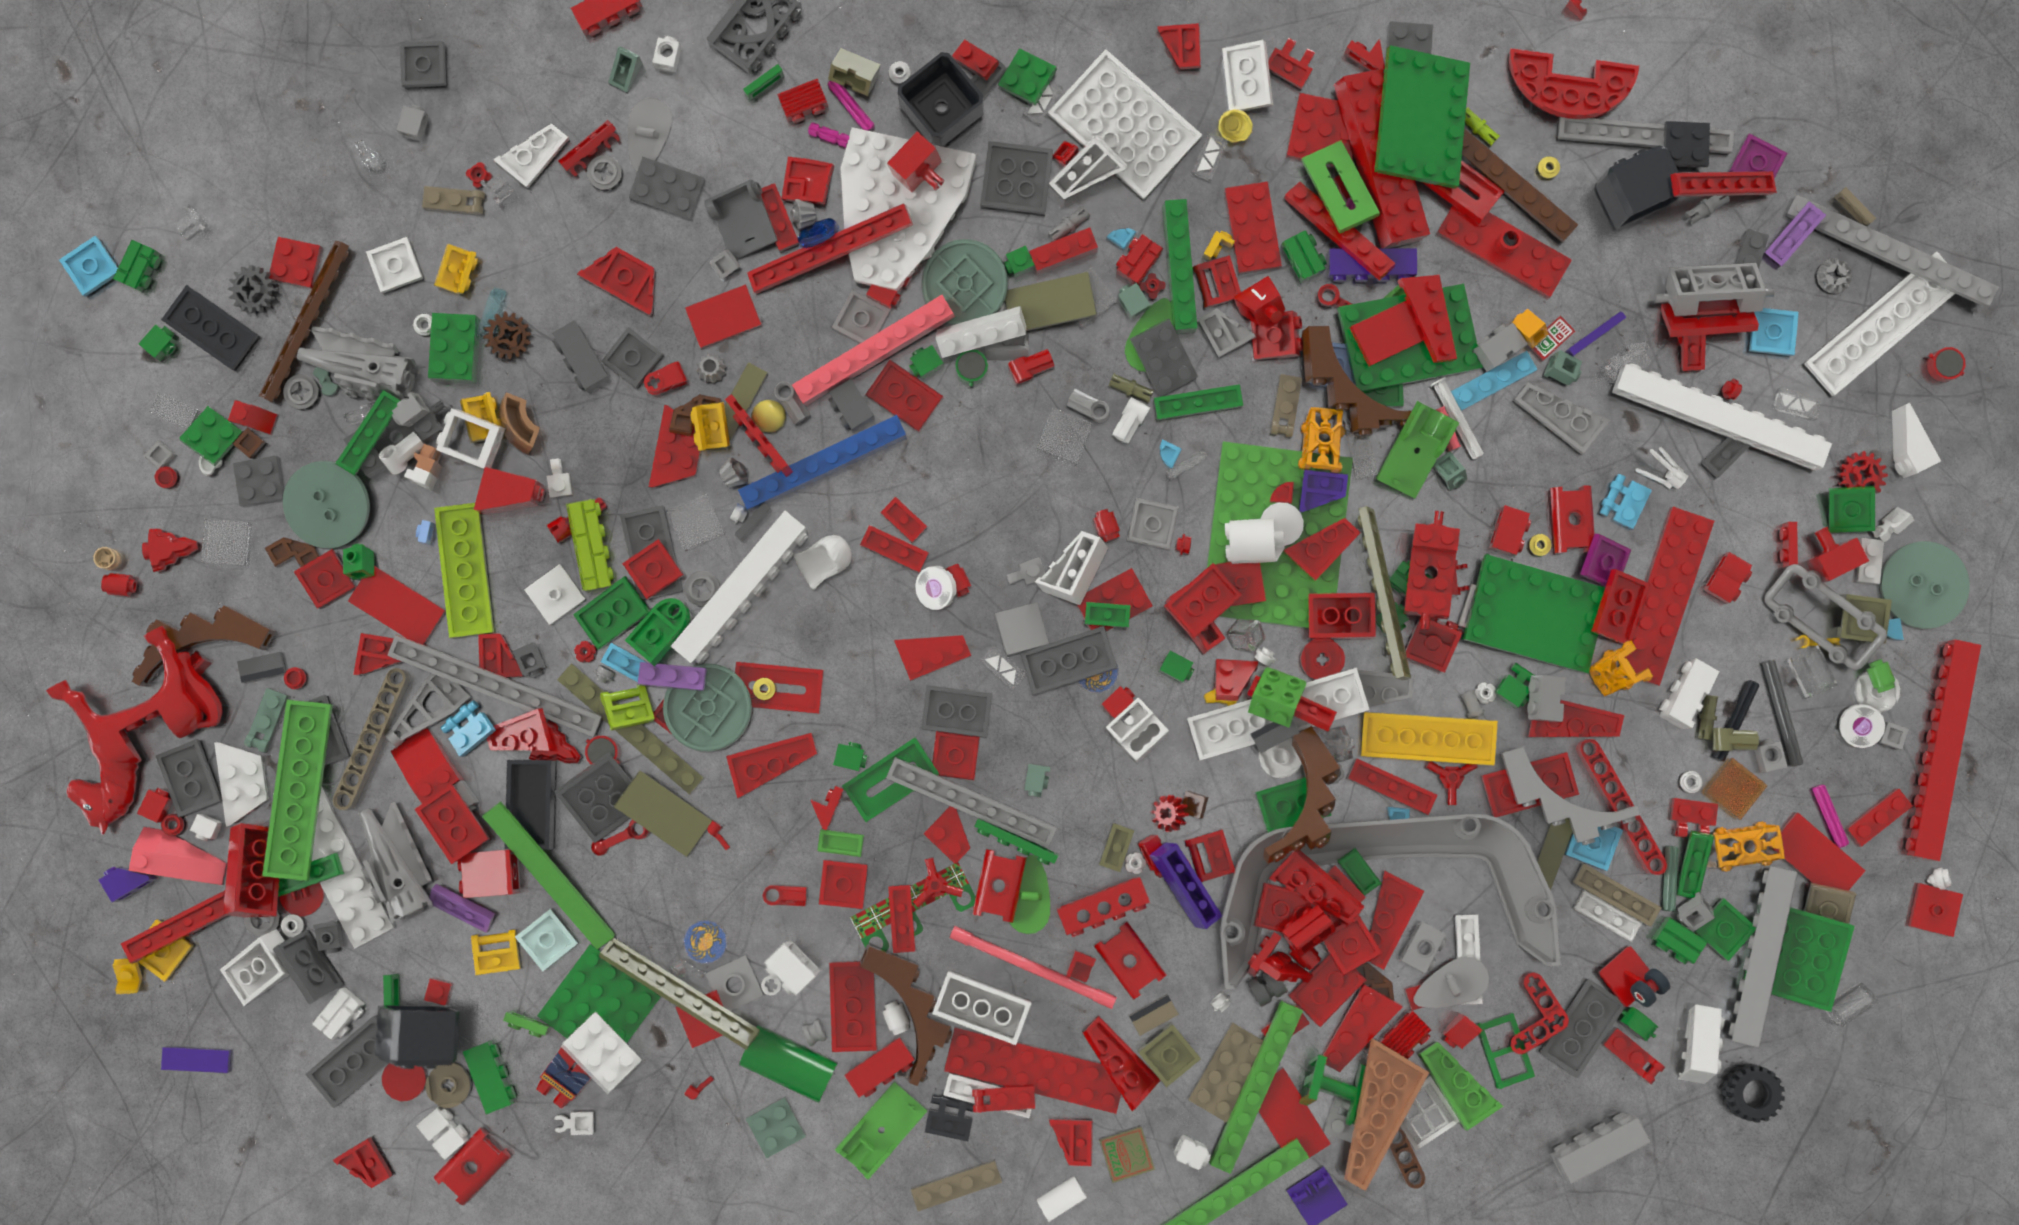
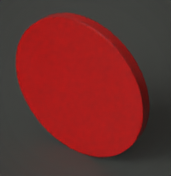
[280,883,324,916]

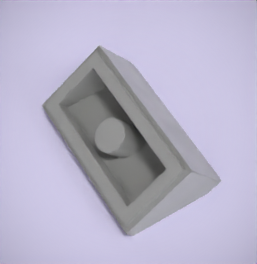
[985,333,1029,360]

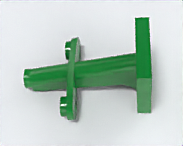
[1299,1055,1365,1126]

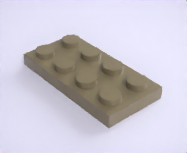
[1188,1022,1263,1123]

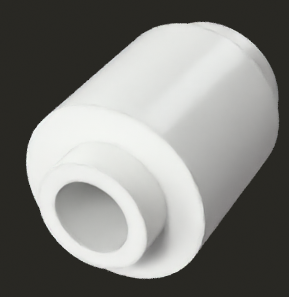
[882,1001,910,1035]

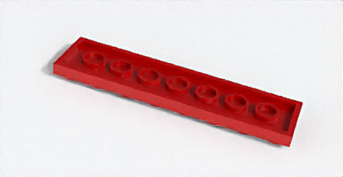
[1618,507,1714,686]
[944,1027,1121,1114]

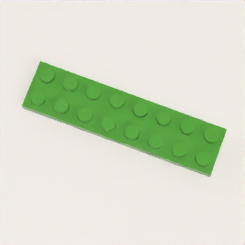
[262,700,333,881]

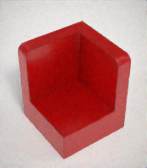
[1066,950,1096,982]

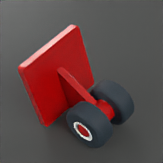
[1599,946,1670,1007]

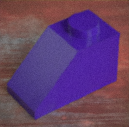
[99,867,157,902]

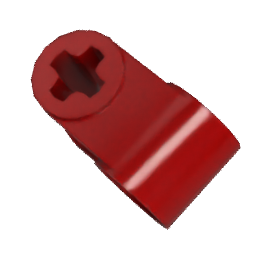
[644,361,688,396]

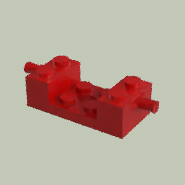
[1403,511,1460,630]

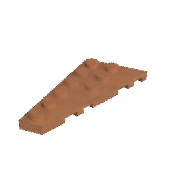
[1344,1039,1429,1191]

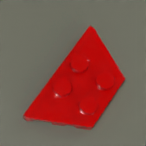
[577,247,655,316]
[649,405,701,488]

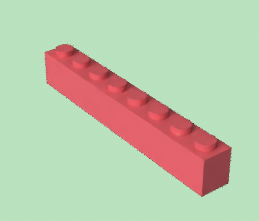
[792,295,955,406]

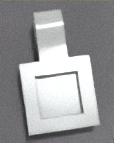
[547,458,573,498]

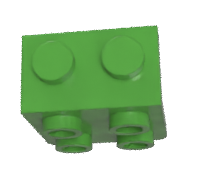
[1248,667,1307,728]

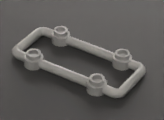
[1764,564,1887,670]

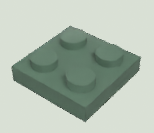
[746,1097,806,1159]

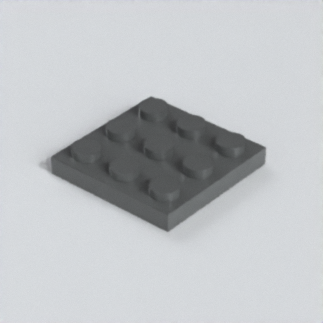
[980,141,1053,215]
[555,752,631,843]

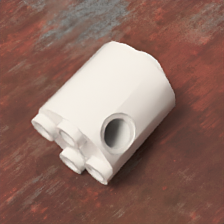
[1225,518,1285,564]

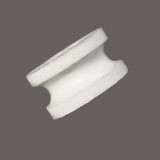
[761,975,782,995]

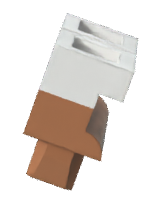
[404,444,442,491]

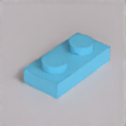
[600,643,648,682]

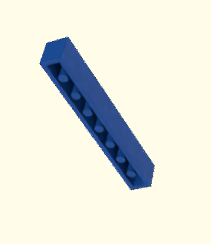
[738,415,907,513]

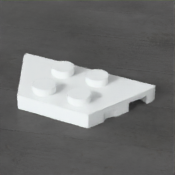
[214,742,269,827]

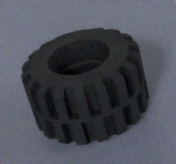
[1722,1064,1785,1123]

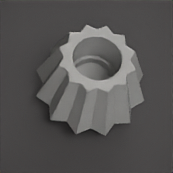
[790,199,816,230]
[696,353,726,383]
[719,457,748,487]

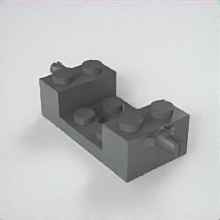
[343,393,446,479]

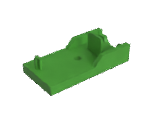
[1376,401,1459,499]
[835,1081,928,1180]

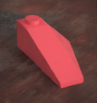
[128,827,227,885]

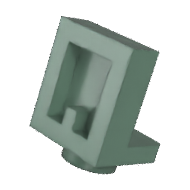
[1433,451,1468,491]

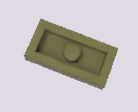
[1099,823,1135,872]

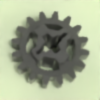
[228,265,277,313]

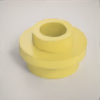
[1538,156,1560,179]
[1529,534,1551,556]
[753,678,775,700]

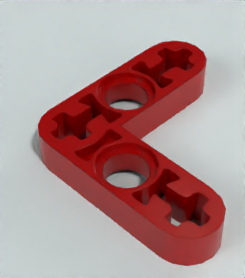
[1511,973,1569,1055]

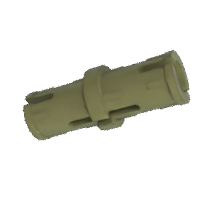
[1109,373,1154,403]
[1698,695,1718,740]

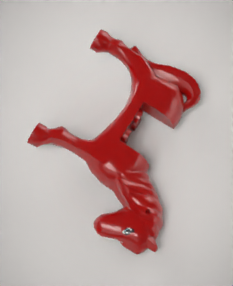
[46,626,222,835]

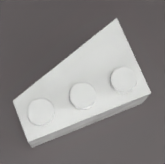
[1049,135,1127,199]
[1035,531,1108,605]
[1659,658,1719,729]
[1678,1004,1724,1084]

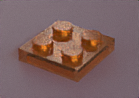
[1704,758,1768,820]

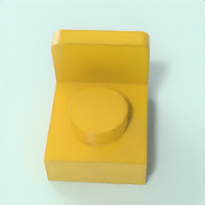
[1202,231,1235,261]
[113,959,143,994]

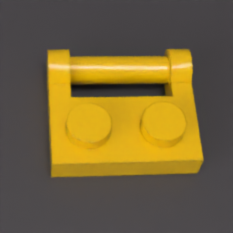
[471,929,521,975]

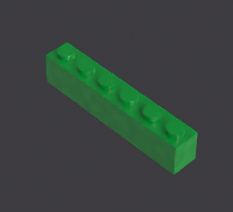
[1162,199,1197,334]

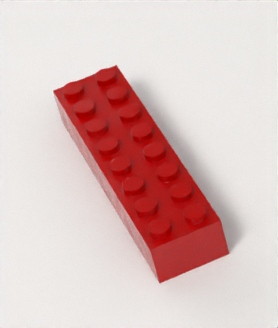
[1334,69,1430,249]

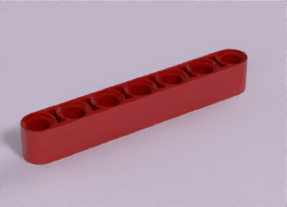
[1576,739,1667,875]

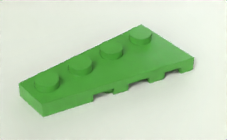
[1418,1042,1504,1130]

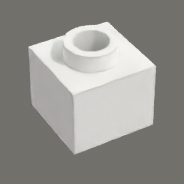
[190,814,223,841]

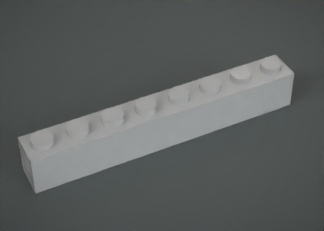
[1729,866,1798,1047]

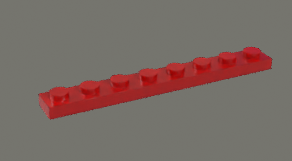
[747,203,913,294]

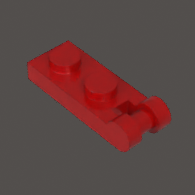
[1602,1027,1665,1085]
[972,1085,1035,1113]

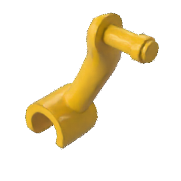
[1795,635,1841,649]

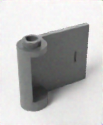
[704,179,778,260]

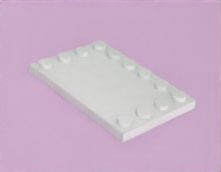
[1048,49,1202,200]

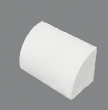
[1037,1176,1087,1222]

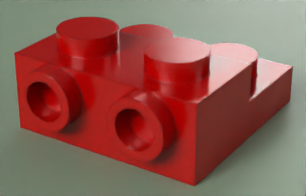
[1251,310,1303,360]
[1405,616,1462,673]

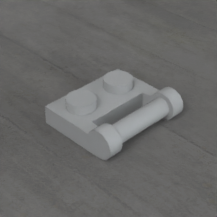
[1323,1096,1358,1143]

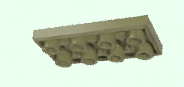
[1005,272,1097,331]
[614,770,712,857]

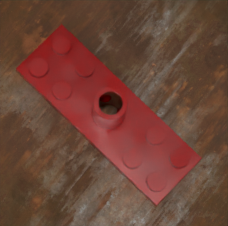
[1436,205,1572,298]

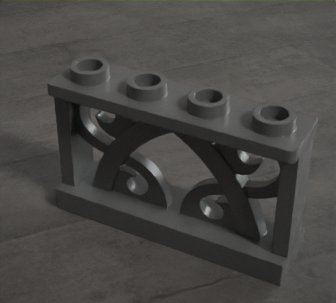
[706,0,802,74]

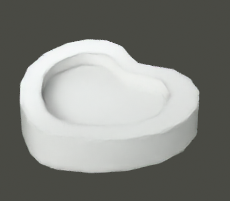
[199,456,222,476]

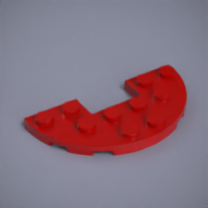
[1509,48,1639,119]

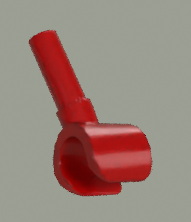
[707,821,730,850]
[684,1076,714,1100]

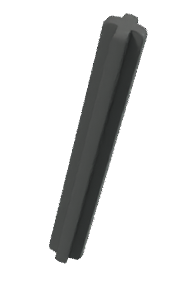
[1763,660,1803,767]

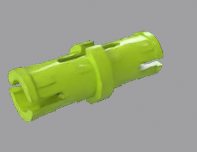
[1465,107,1500,146]

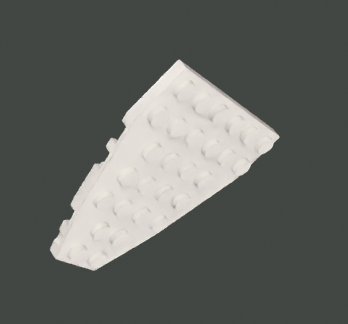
[841,127,977,291]

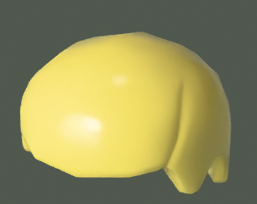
[1218,109,1253,143]
[751,400,786,433]

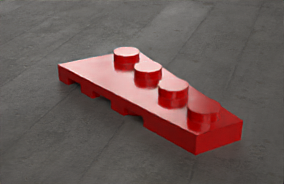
[1397,275,1457,363]
[1083,1016,1161,1111]

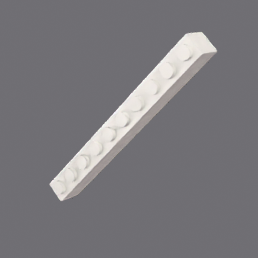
[1612,363,1832,471]

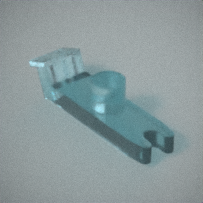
[477,287,506,340]

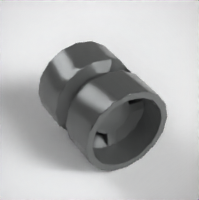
[1247,972,1288,1008]

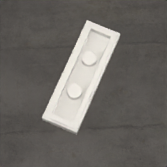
[1572,890,1642,942]

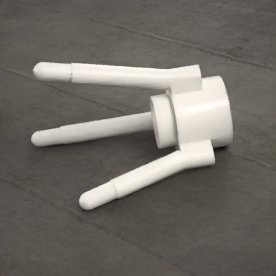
[1635,447,1688,489]

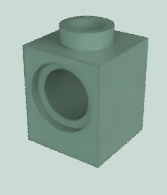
[1117,283,1150,320]

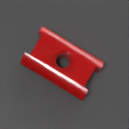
[1550,485,1595,554]
[972,849,1027,923]
[1094,921,1167,1000]
[434,1127,511,1206]

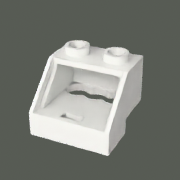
[1106,697,1170,764]

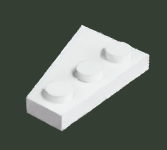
[493,124,569,188]

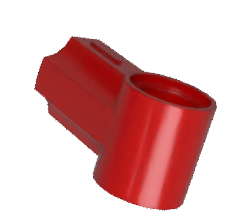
[1008,349,1055,384]
[763,885,807,906]

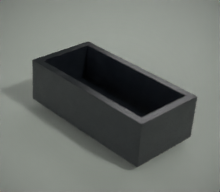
[504,760,556,849]

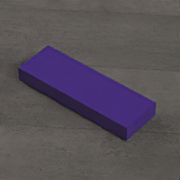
[1566,312,1627,356]
[161,1047,231,1073]

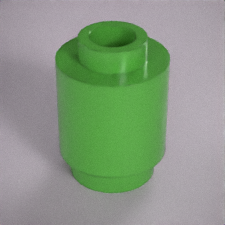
[1866,659,1895,693]

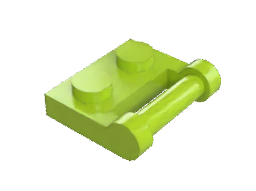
[600,685,655,731]

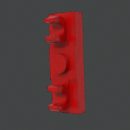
[558,120,620,176]

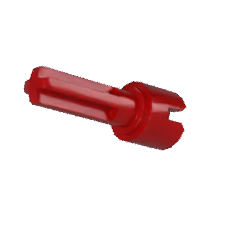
[546,498,606,543]

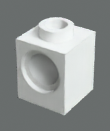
[652,36,682,73]

